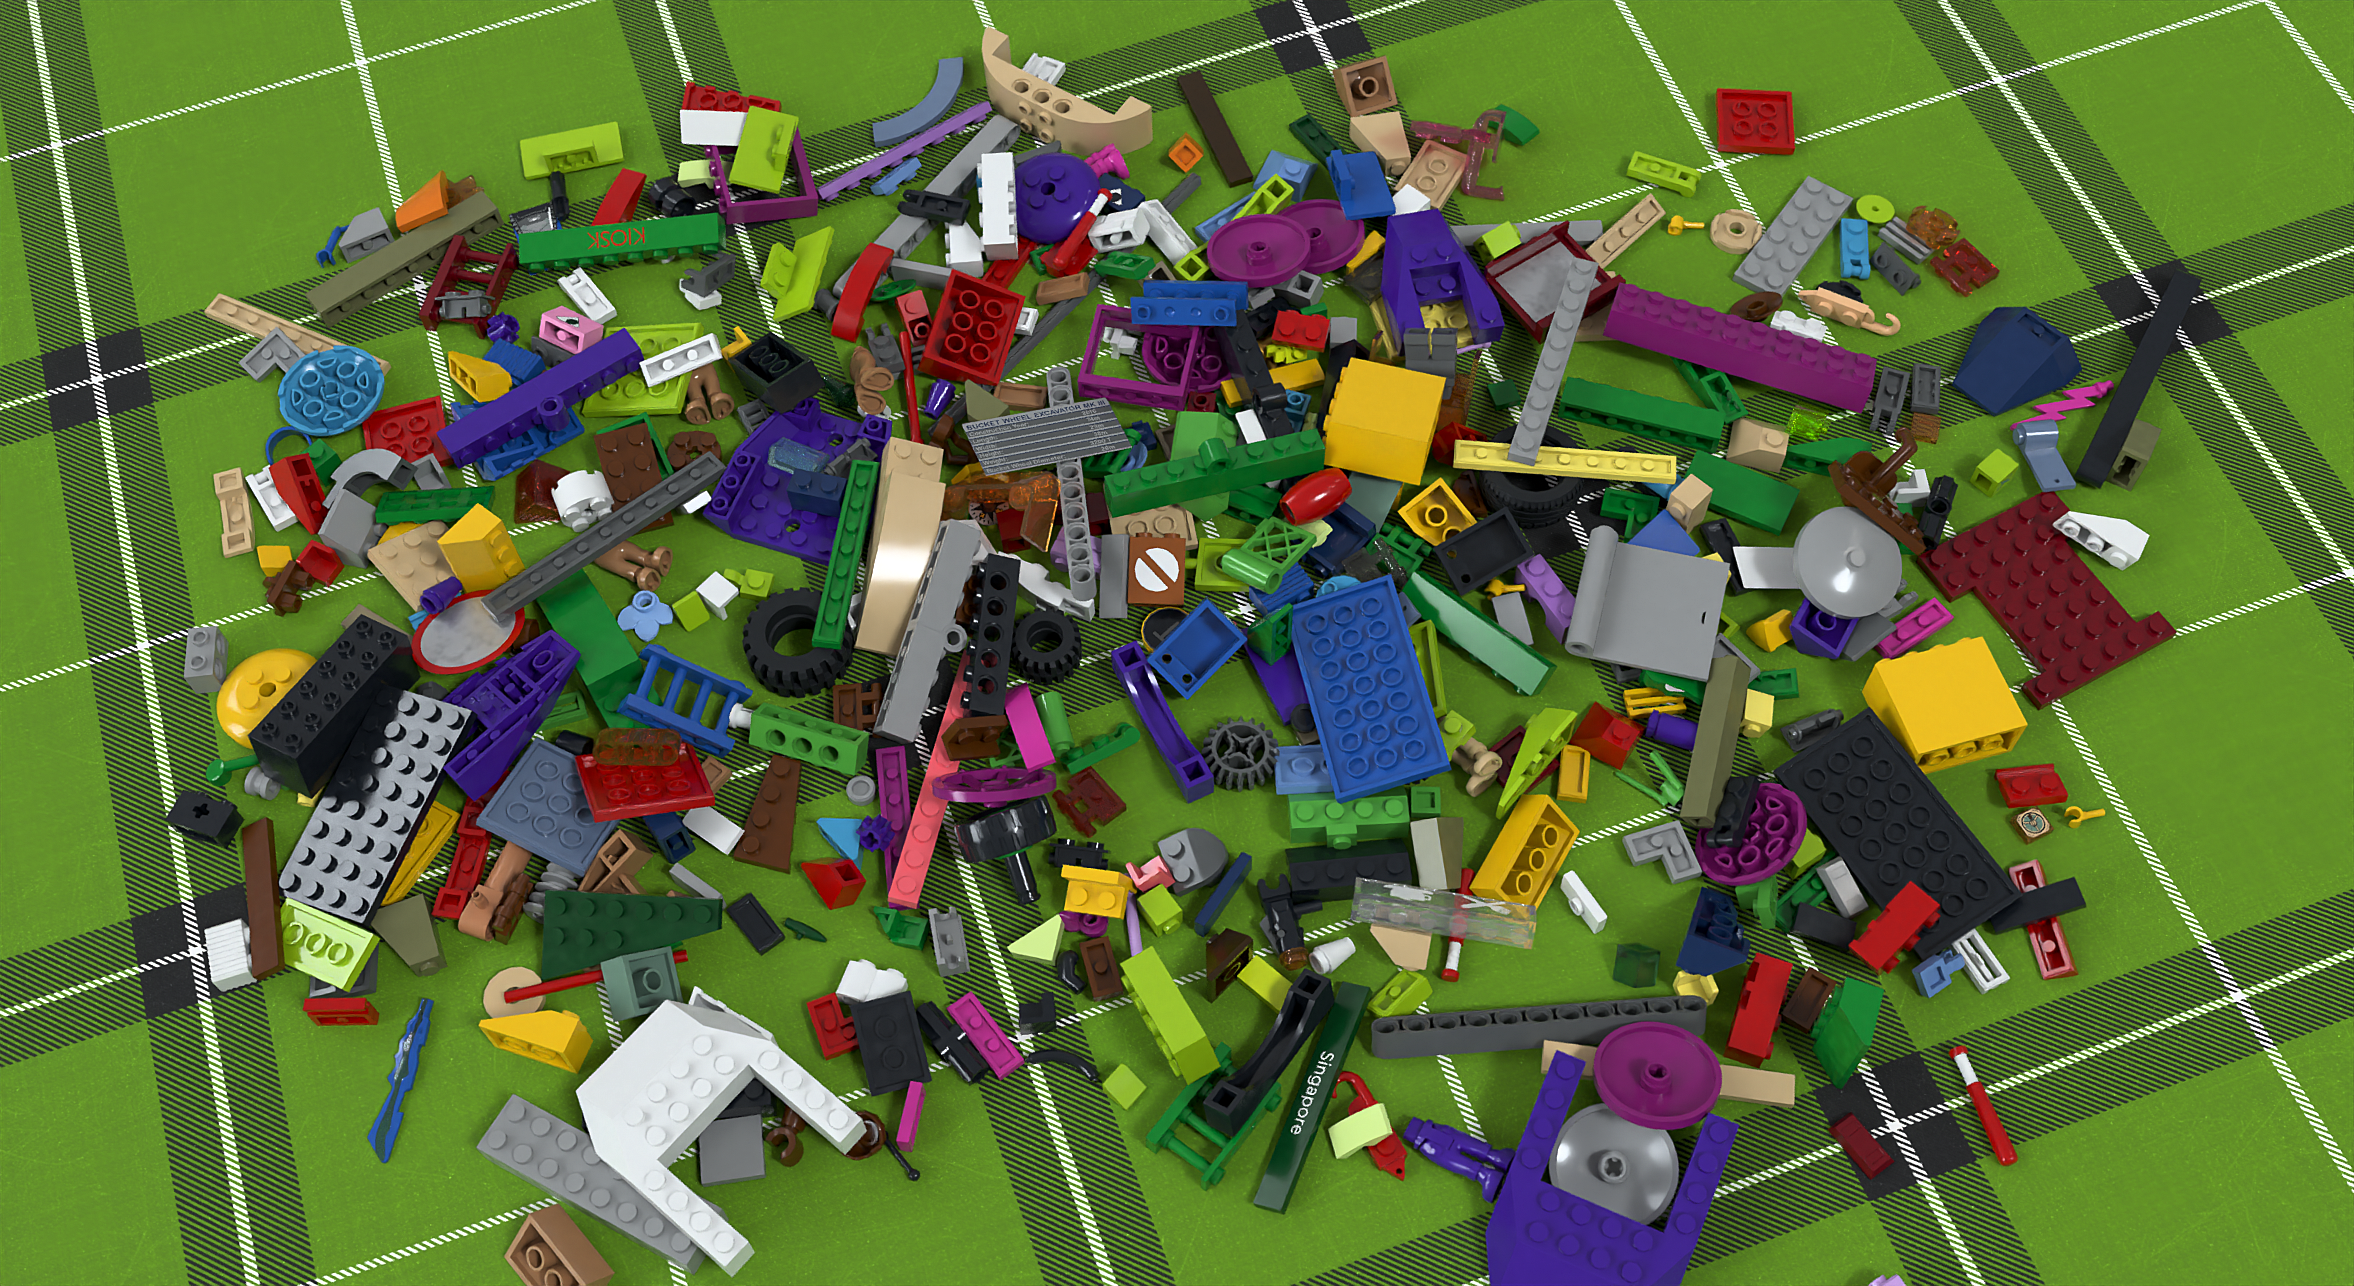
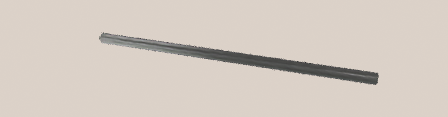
[928,173,1201,438]

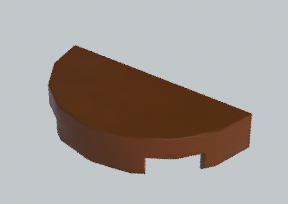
[1452,469,1488,518]

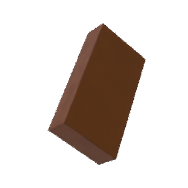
[1781,967,1837,1034]

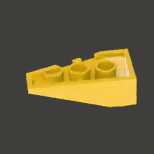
[1398,477,1478,558]

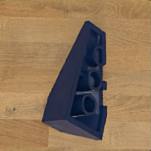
[1676,887,1751,977]

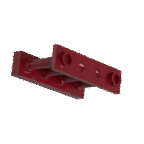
[418,234,519,340]

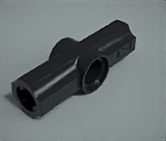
[1918,475,1958,552]
[916,1001,990,1086]

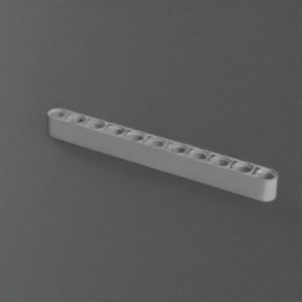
[833,114,1021,300]
[1046,366,1097,601]

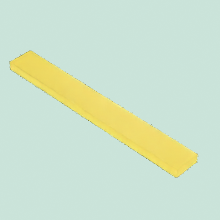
[1453,440,1676,484]

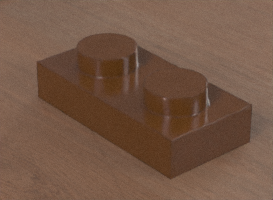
[1079,936,1124,1002]

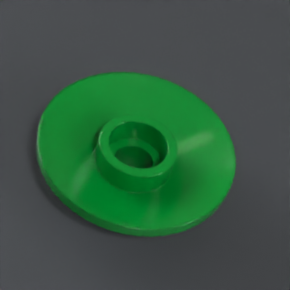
[870,279,917,306]

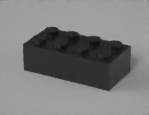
[727,332,825,414]

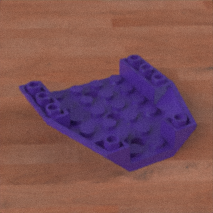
[703,398,892,567]

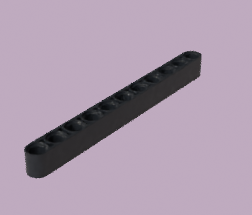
[2074,269,2202,489]

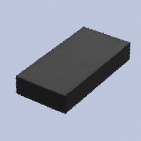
[726,892,786,956]
[1790,902,1857,953]

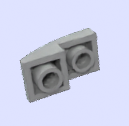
[1491,591,1534,646]

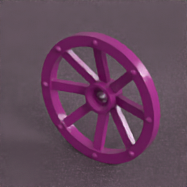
[932,765,1057,808]

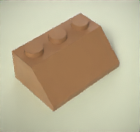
[504,1203,614,1286]

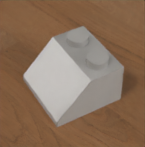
[318,488,387,569]

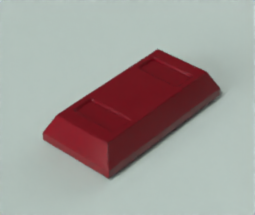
[1827,1112,1895,1180]

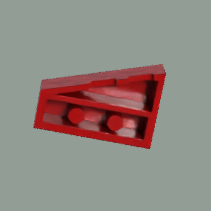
[1848,881,1941,977]

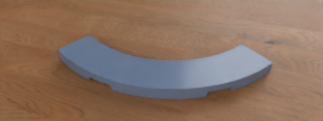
[872,57,964,148]

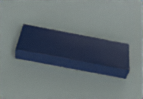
[1195,852,1252,938]

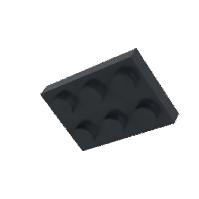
[850,990,932,1097]

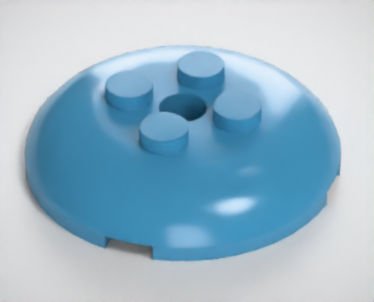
[278,345,384,436]

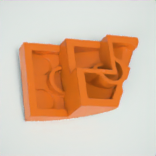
[396,169,449,233]

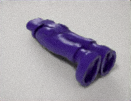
[1403,1116,1516,1203]

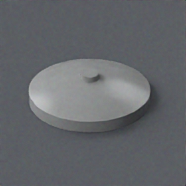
[1793,507,1902,619]
[1549,1103,1679,1226]

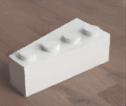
[977,152,1018,260]

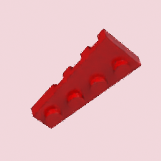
[681,81,782,113]

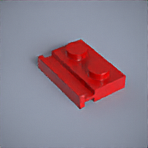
[1994,763,2068,809]
[303,998,379,1026]

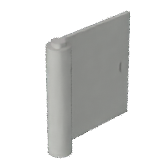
[1565,525,1730,682]

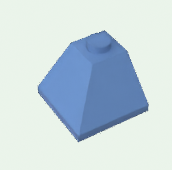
[1253,150,1318,203]

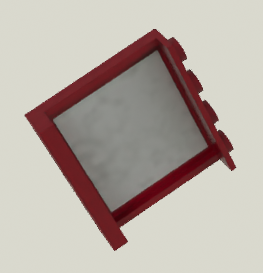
[1484,220,1626,345]

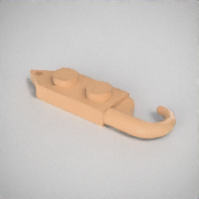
[1798,287,1901,336]

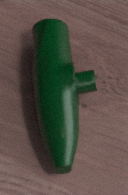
[784,917,827,943]

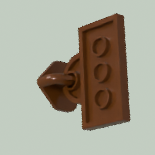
[1828,427,1926,556]

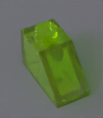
[1784,400,1832,440]

